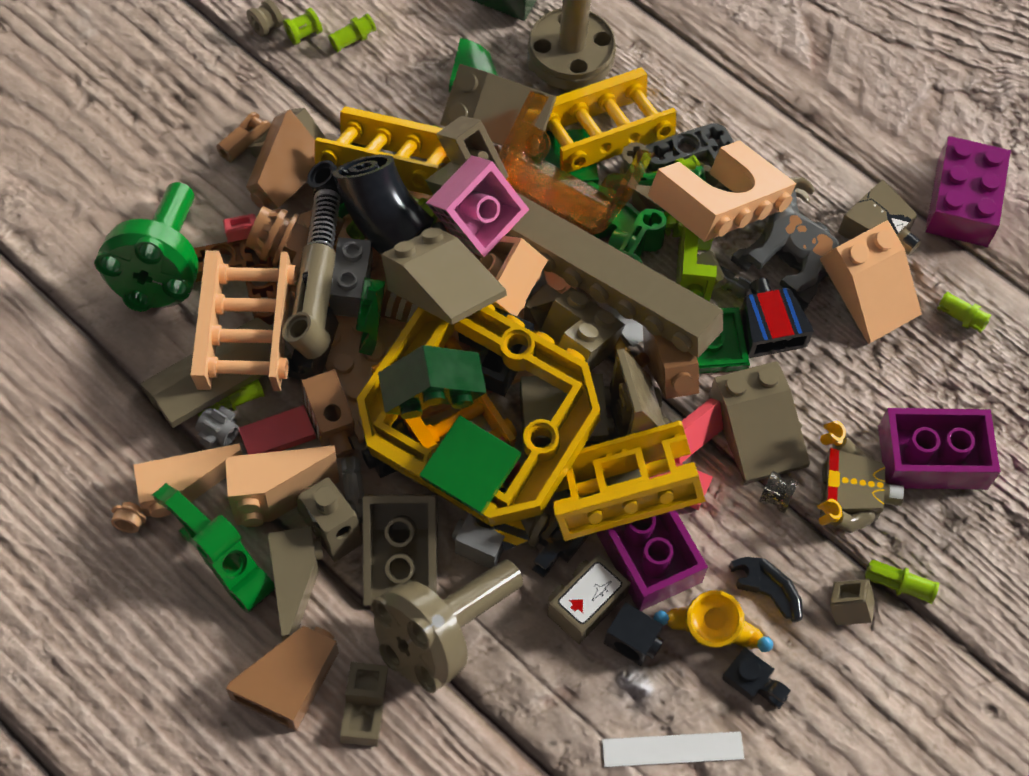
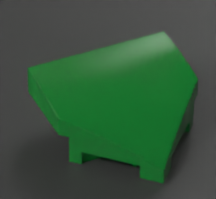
[356,277,385,356]

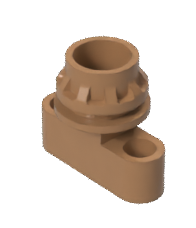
[245,206,345,293]

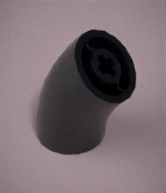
[332,155,434,255]

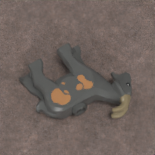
[731,177,840,312]

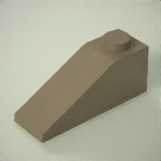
[268,526,324,641]

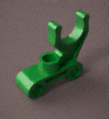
[568,182,667,264]
[152,483,275,613]

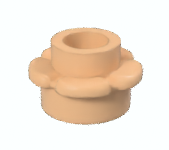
[111,502,146,533]

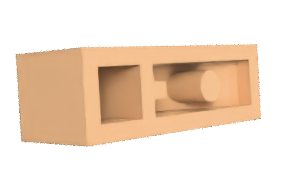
[133,443,243,518]

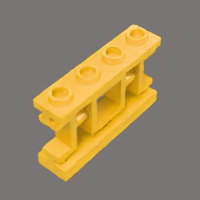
[554,421,706,541]

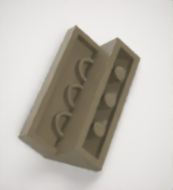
[140,317,292,428]

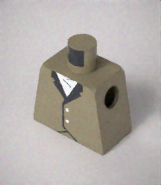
[838,179,921,256]
[297,477,363,562]

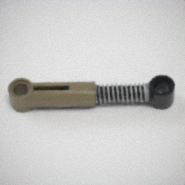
[282,160,343,359]

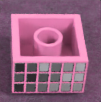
[426,155,529,257]

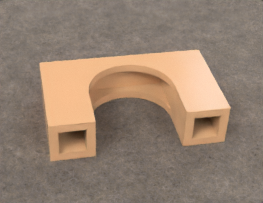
[648,141,797,242]

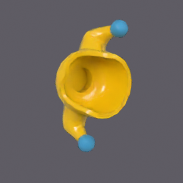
[653,590,773,652]

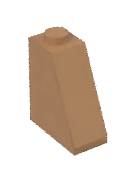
[246,109,315,210]
[643,326,699,399]
[226,626,339,731]

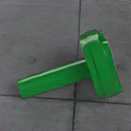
[94,182,199,312]

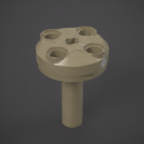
[528,0,616,92]
[371,560,523,693]

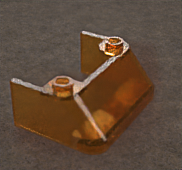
[498,91,654,235]

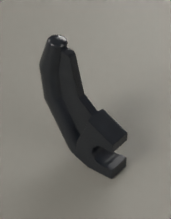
[729,557,803,622]

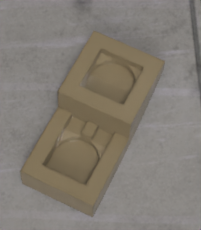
[340,662,388,747]

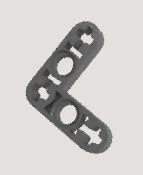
[646,123,734,192]

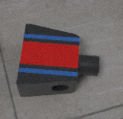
[741,278,814,358]

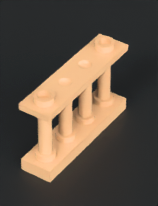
[190,250,297,392]

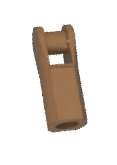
[216,112,271,163]

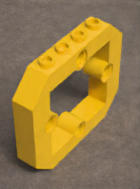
[357,304,600,527]

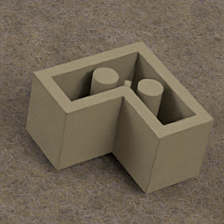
[425,116,509,195]
[541,287,626,371]

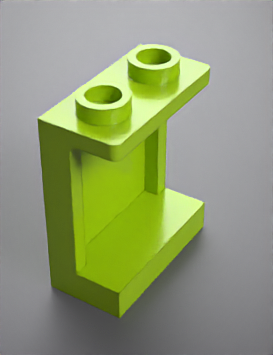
[676,225,717,302]

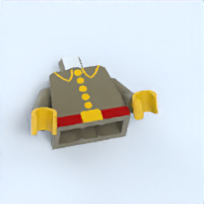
[817,421,904,533]

